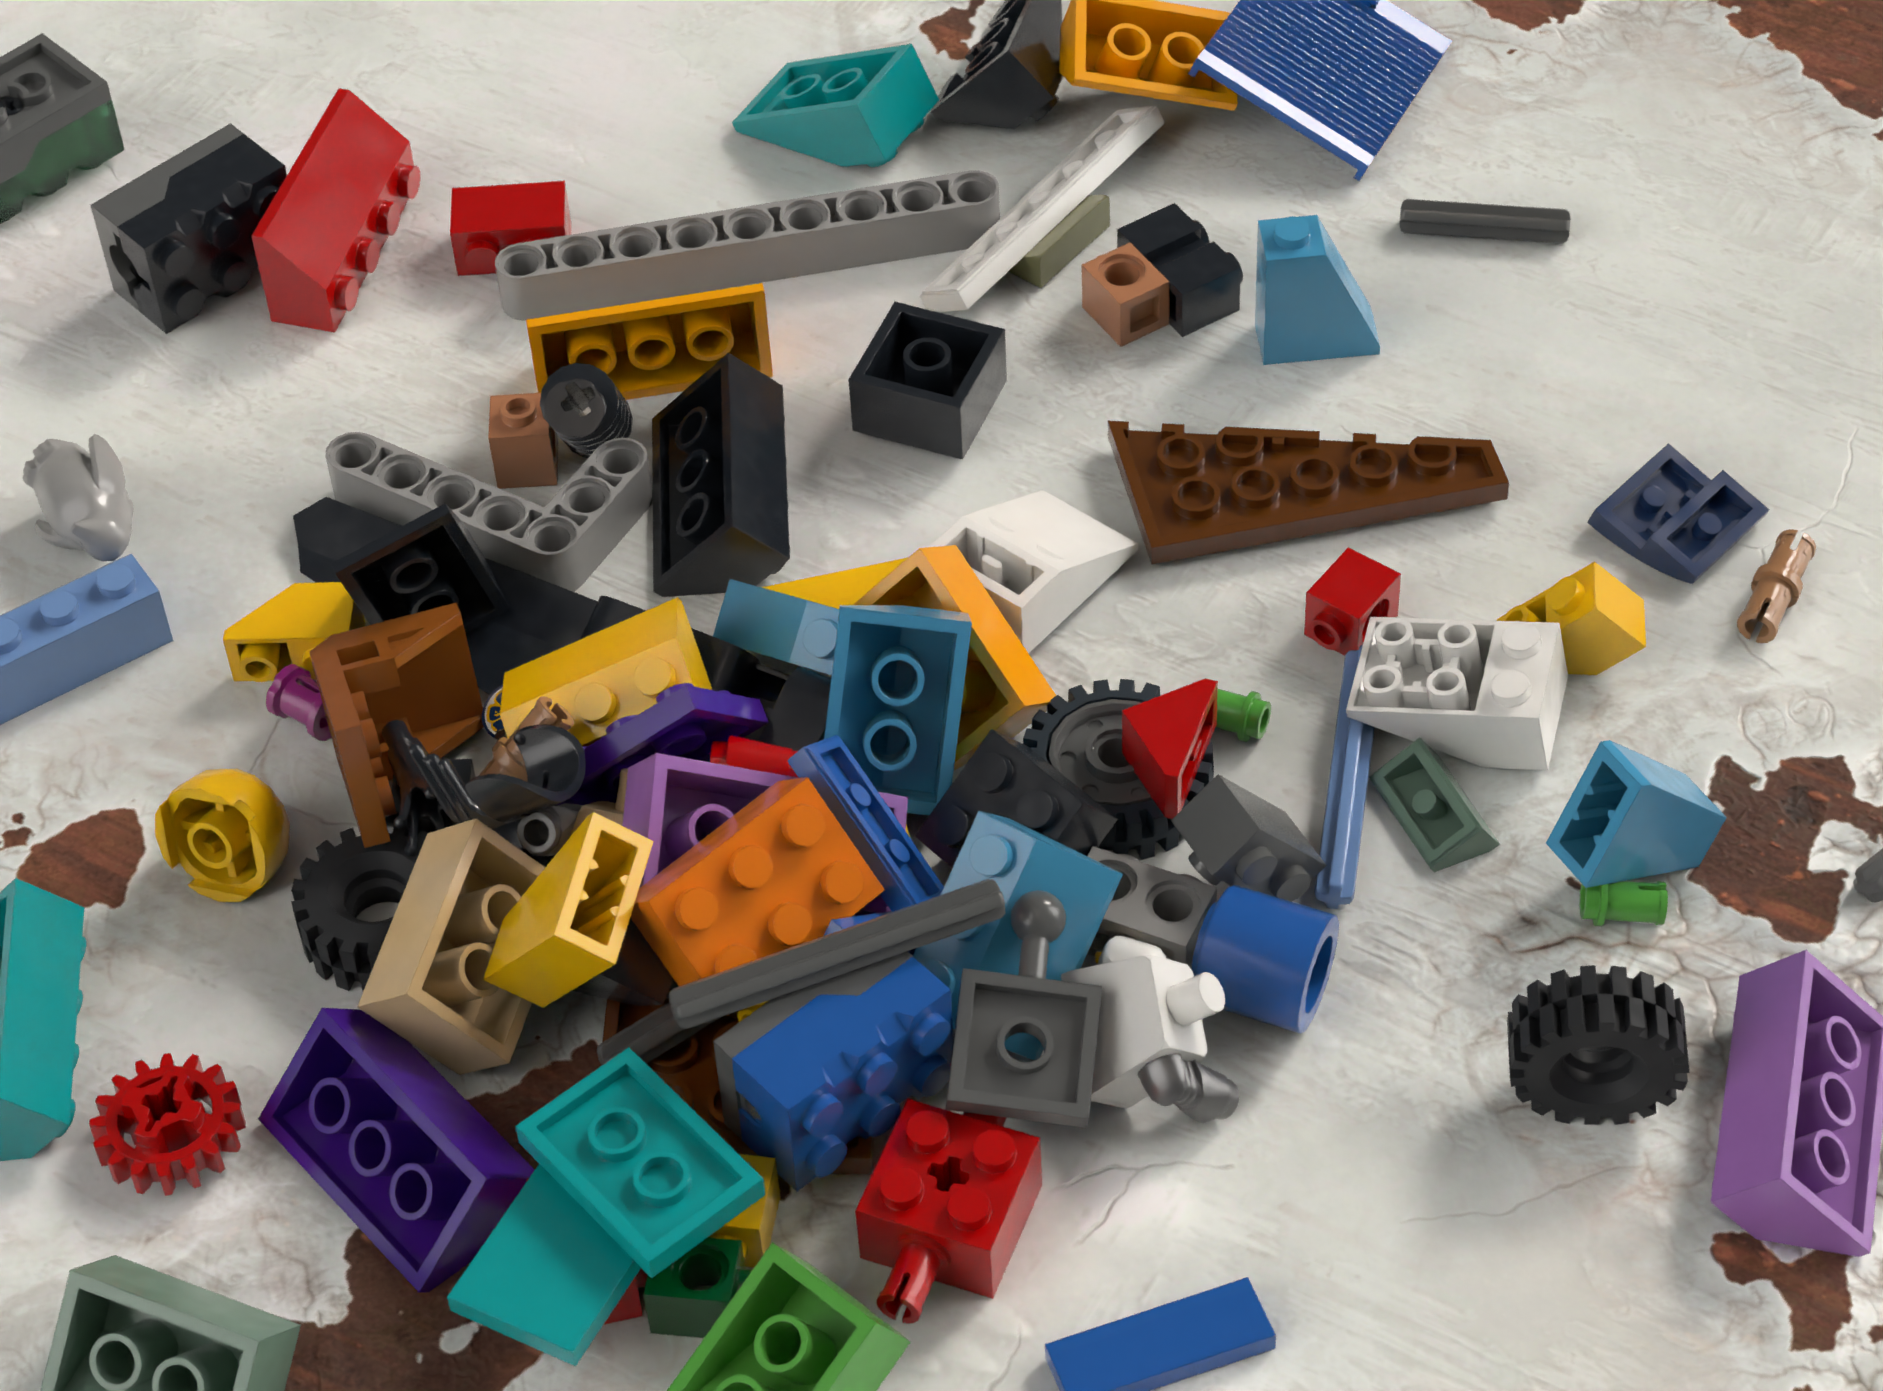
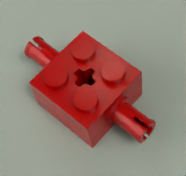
[855,1099,1042,1324]

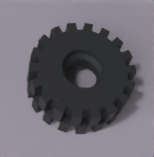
[291,825,427,991]
[1507,965,1690,1125]

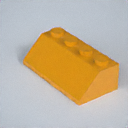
[526,283,773,400]

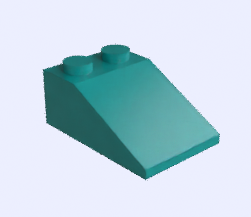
[732,44,939,167]

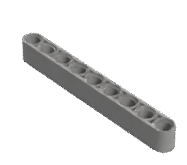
[495,171,1000,320]

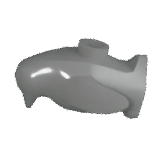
[23,434,133,561]

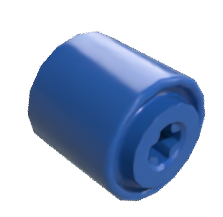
[1192,885,1339,1034]

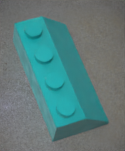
[0,878,87,1161]

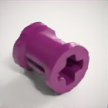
[266,664,331,741]

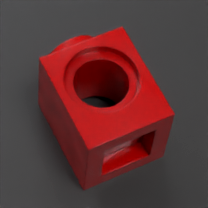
[1304,547,1401,656]

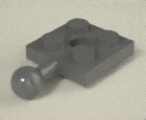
[945,890,1102,1128]

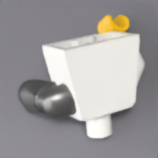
[1061,936,1239,1123]

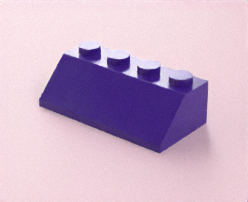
[258,1008,535,1293]

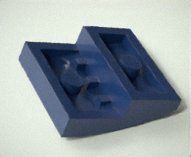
[1587,443,1769,584]

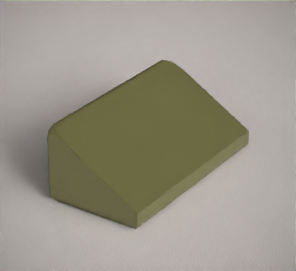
[1008,194,1110,288]

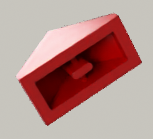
[1122,678,1218,819]

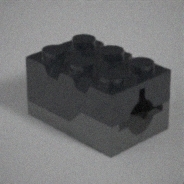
[90,123,287,334]

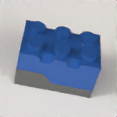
[713,952,953,1192]

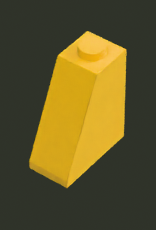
[483,812,654,1008]

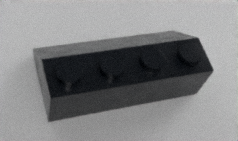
[652,353,790,597]

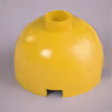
[155,768,290,902]

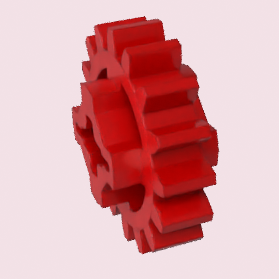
[89,1053,246,1196]

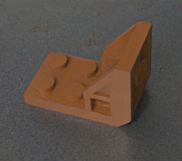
[309,603,484,848]

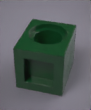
[643,1238,752,1338]

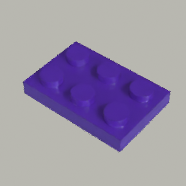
[556,683,769,806]

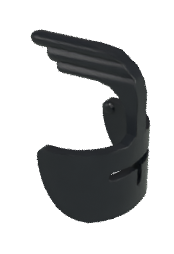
[409,725,586,829]

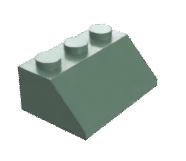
[40,1255,301,1391]

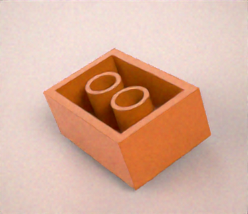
[630,777,885,1016]

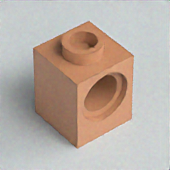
[1081,243,1169,347]
[488,393,558,489]

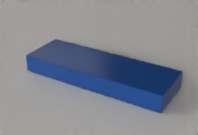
[787,735,944,912]
[1045,1277,1276,1391]

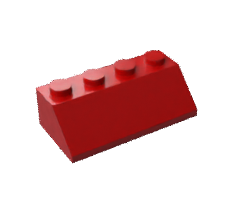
[251,88,421,333]

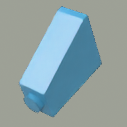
[1255,215,1380,365]
[1546,740,1727,888]

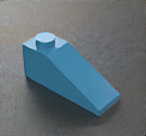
[713,579,839,675]

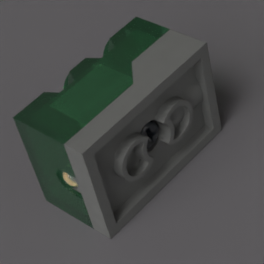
[0,33,125,224]

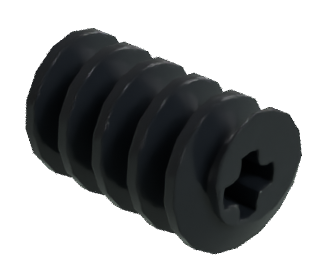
[540,363,633,459]

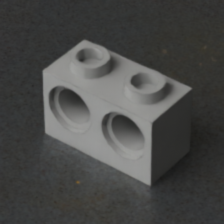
[1087,846,1217,970]

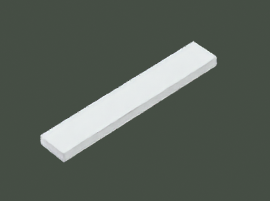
[920,105,1165,312]

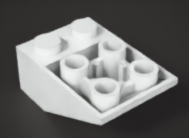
[929,490,1139,654]
[1346,617,1568,771]

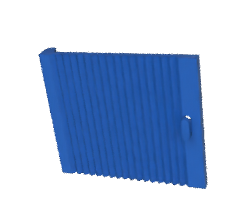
[1189,0,1452,181]

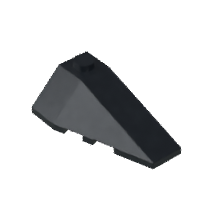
[930,0,1063,129]

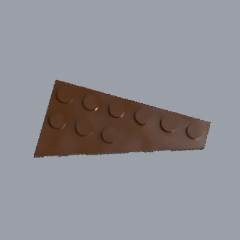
[1108,421,1509,565]

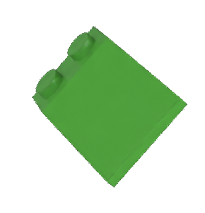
[667,1242,911,1391]

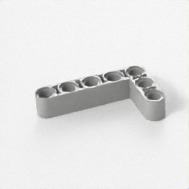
[325,432,653,592]

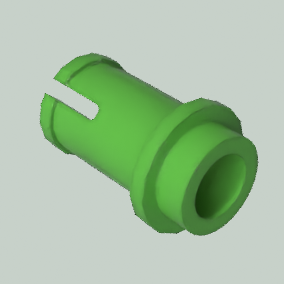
[1216,689,1271,742]
[1579,881,1668,927]

